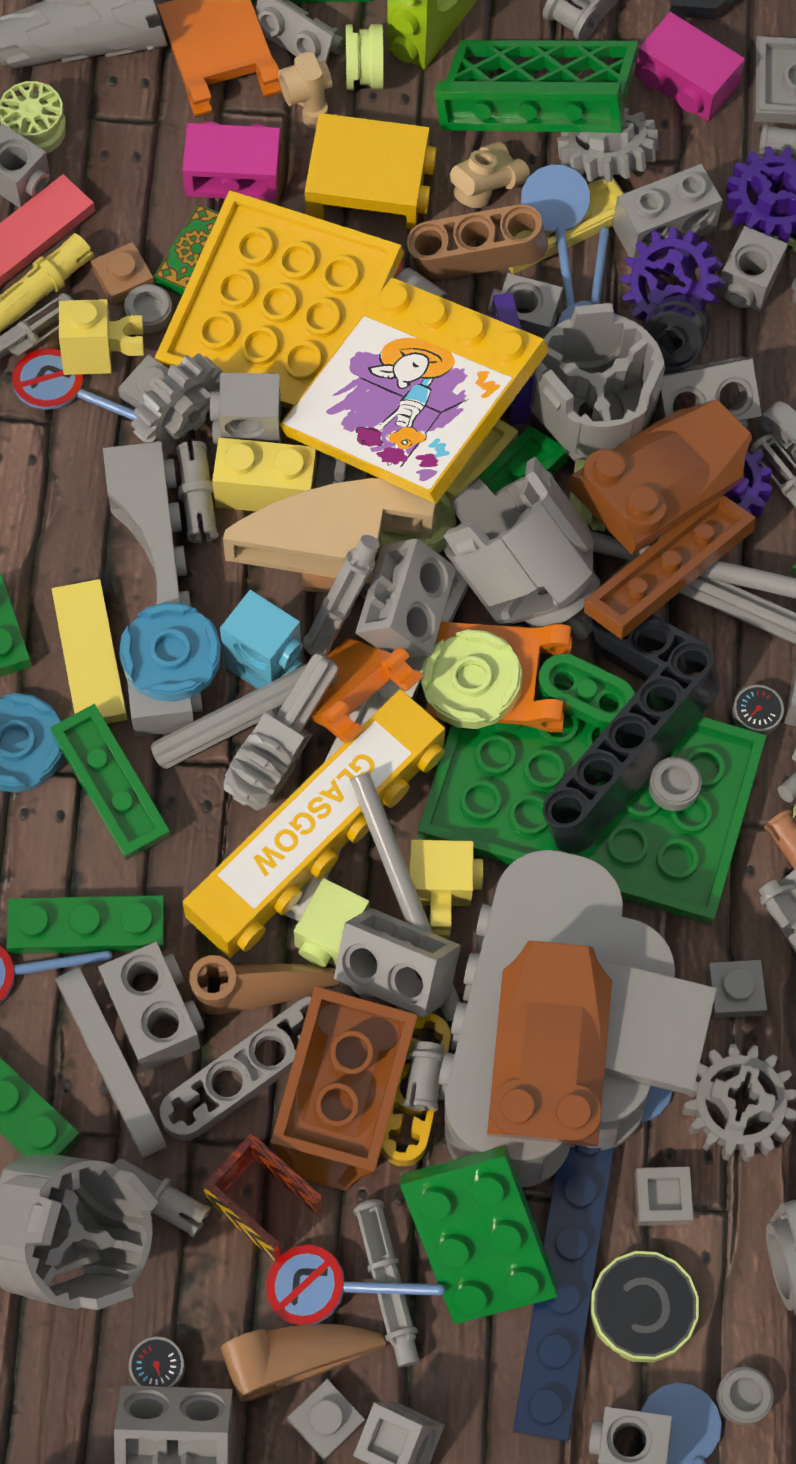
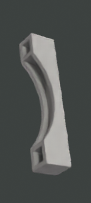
[103,441,203,737]

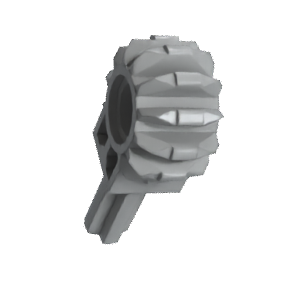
[224,653,339,811]

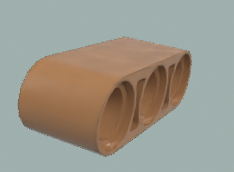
[407,204,548,280]

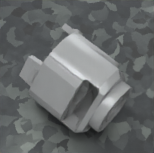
[530,303,665,462]
[443,457,600,628]
[0,1153,158,1310]

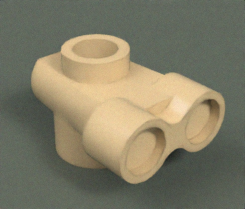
[278,52,332,129]
[450,141,530,208]

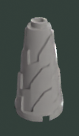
[0,0,167,69]

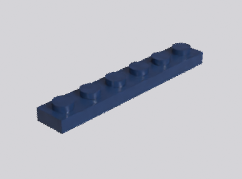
[512,1145,614,1443]

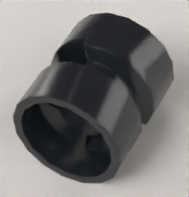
[643,294,711,373]

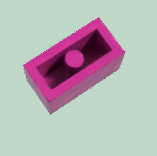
[634,12,745,122]
[182,122,281,201]

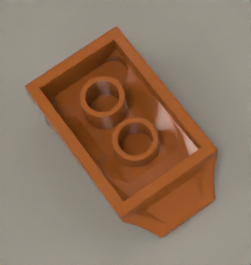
[567,399,752,555]
[487,941,612,1147]
[270,986,418,1191]

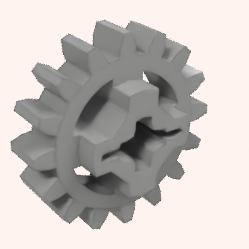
[557,108,659,182]
[131,353,223,447]
[682,1043,796,1162]

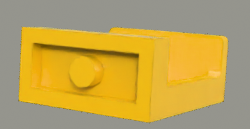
[305,113,437,229]

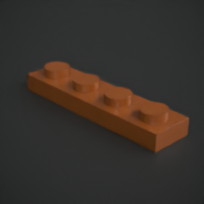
[584,495,756,640]

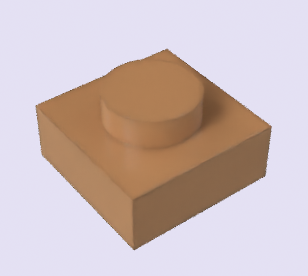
[91,242,155,306]

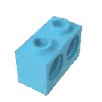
[220,590,304,689]

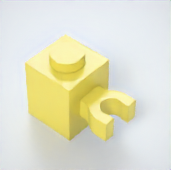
[59,299,144,375]
[410,840,483,939]

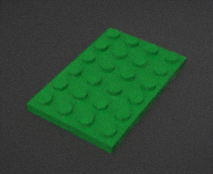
[417,669,766,925]

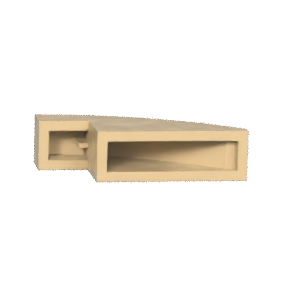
[223,478,438,584]

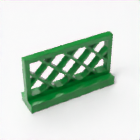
[434,40,640,133]

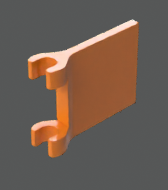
[157,0,282,117]
[426,622,573,732]
[309,638,423,743]

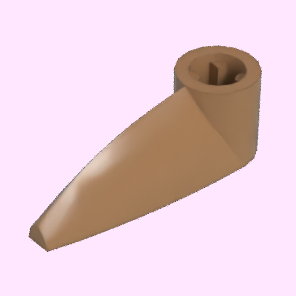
[189,955,340,1015]
[220,1324,386,1402]

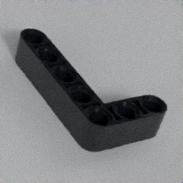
[543,614,720,853]

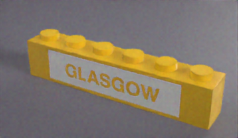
[182,689,445,958]

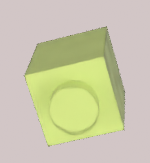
[294,878,369,967]

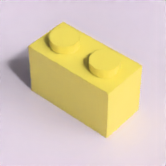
[212,437,317,511]

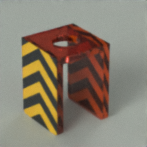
[203,1133,322,1261]

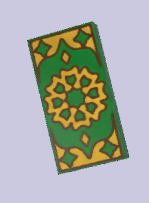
[154,204,219,296]

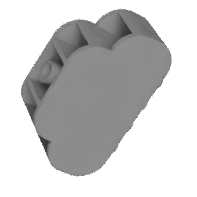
[438,850,675,1188]

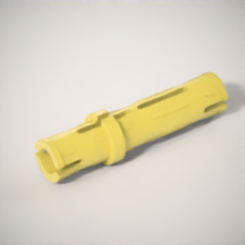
[0,233,94,333]

